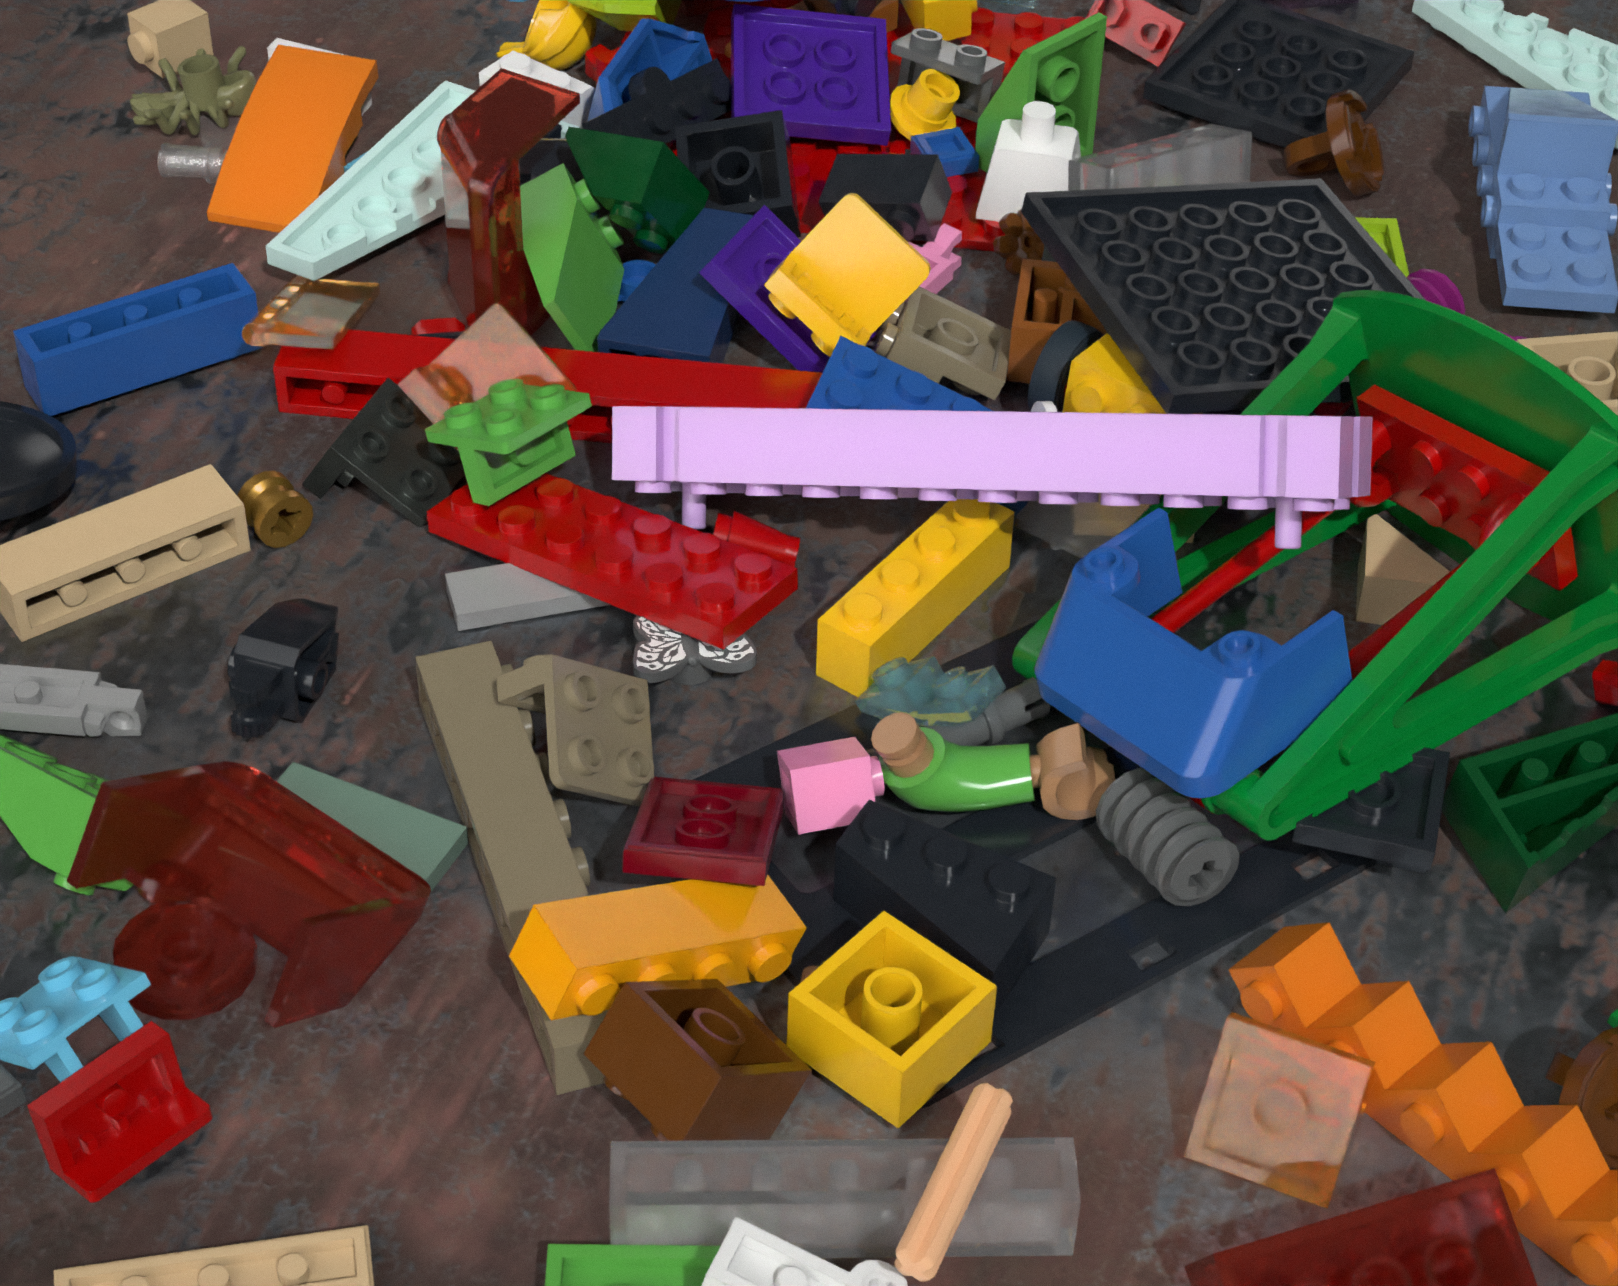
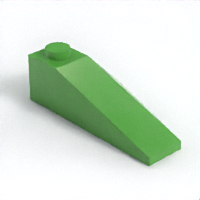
[0,734,205,895]

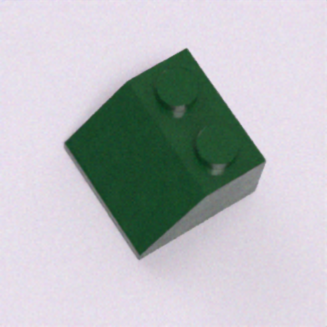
[565,127,710,254]

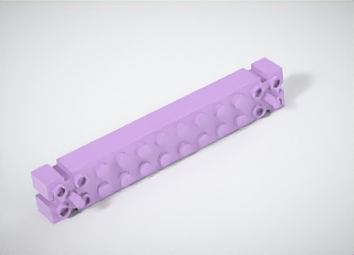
[612,406,1373,549]

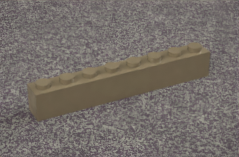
[415,641,609,1095]

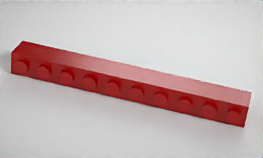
[273,324,822,443]

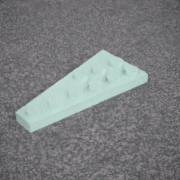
[266,80,581,281]

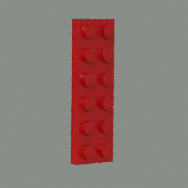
[427,473,798,650]

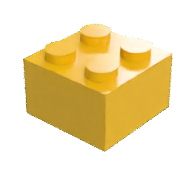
[787,911,997,1128]

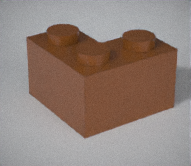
[1007,259,1108,384]

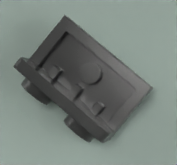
[891,28,1005,123]

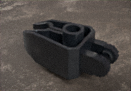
[227,598,339,739]

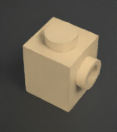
[127,0,213,78]

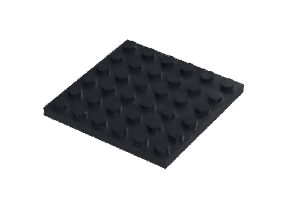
[1021,179,1425,414]

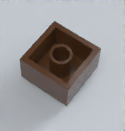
[583,979,812,1150]

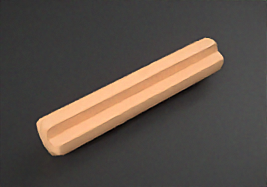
[895,1083,1013,1282]

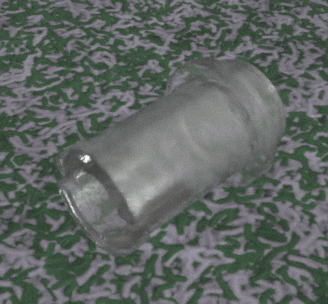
[158,141,228,184]

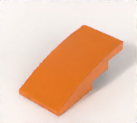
[207,45,379,233]

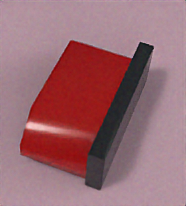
[411,317,467,340]

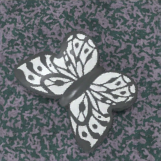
[633,616,757,685]

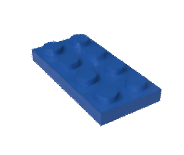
[806,336,1028,528]

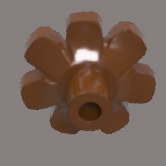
[993,209,1045,275]

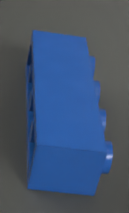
[13,263,263,416]

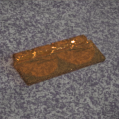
[242,275,380,349]

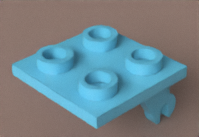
[0,956,151,1082]

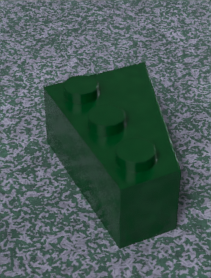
[1442,713,1618,913]

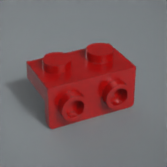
[27,1021,213,1203]

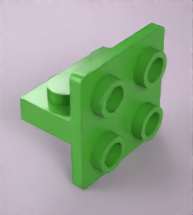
[425,379,592,506]

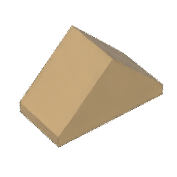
[1356,514,1450,625]

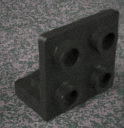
[302,378,465,527]

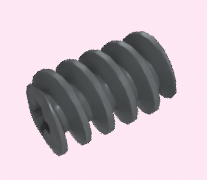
[1096,768,1240,906]

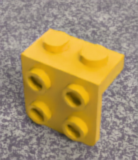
[764,193,931,357]

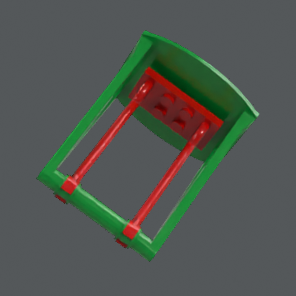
[1012,290,1618,841]

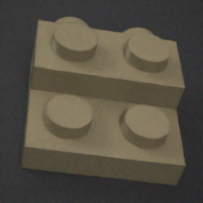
[874,286,1011,400]

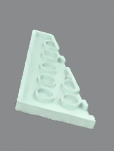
[1412,0,1618,150]

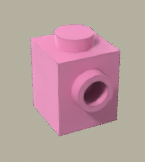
[777,737,884,835]

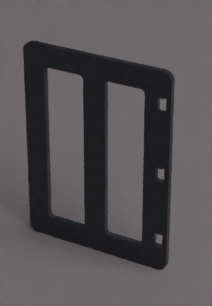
[693,619,1377,1108]

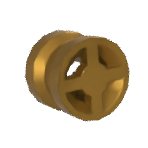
[237,471,313,548]

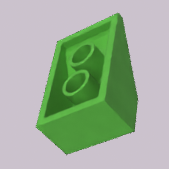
[975,13,1107,173]
[504,163,625,352]

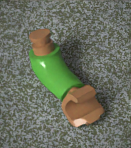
[871,712,1115,820]

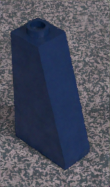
[597,208,754,363]

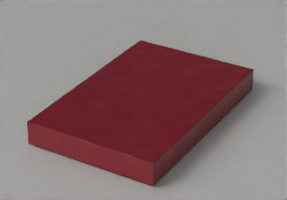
[622,776,784,886]

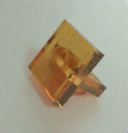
[1184,1012,1375,1209]

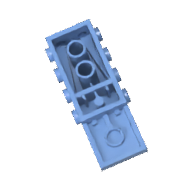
[1468,86,1618,313]

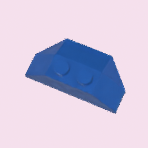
[588,18,712,148]

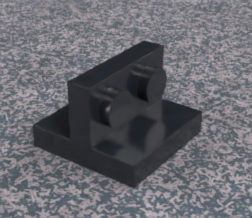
[1292,747,1450,874]

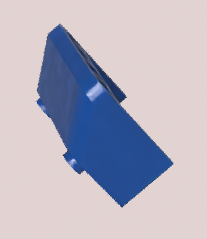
[1034,508,1352,798]

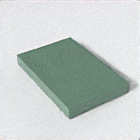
[219,762,469,935]

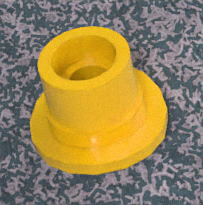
[890,69,960,141]

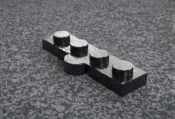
[582,59,731,144]

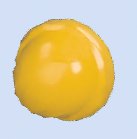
[495,0,597,71]

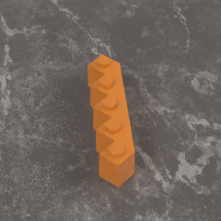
[1228,922,1618,1286]

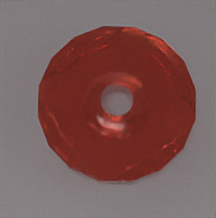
[113,897,258,1020]

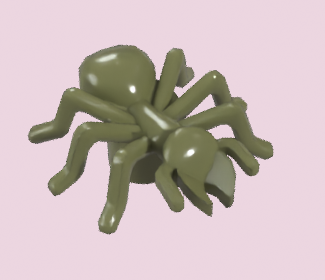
[130,46,256,135]

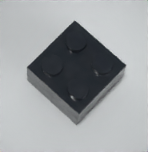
[675,110,801,237]

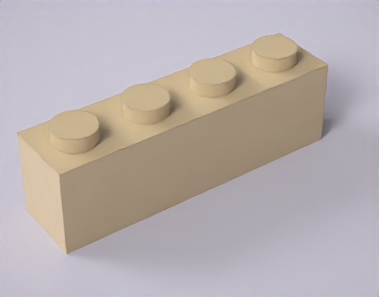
[0,464,251,642]

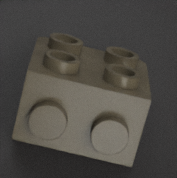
[497,654,654,807]

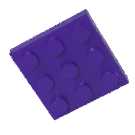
[731,4,891,146]

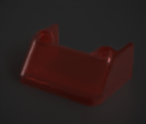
[437,68,580,345]
[67,761,431,1028]

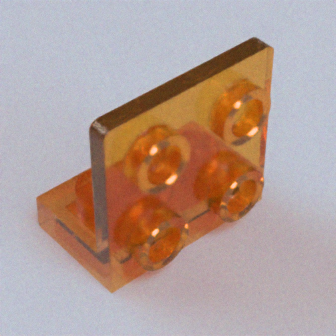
[398,304,577,452]

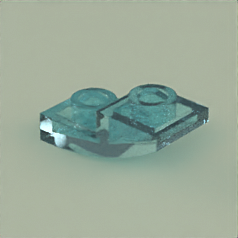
[855,656,1006,726]

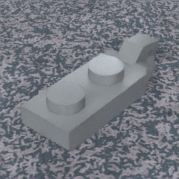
[0,664,148,737]

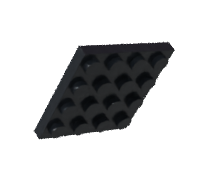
[1143,0,1415,148]

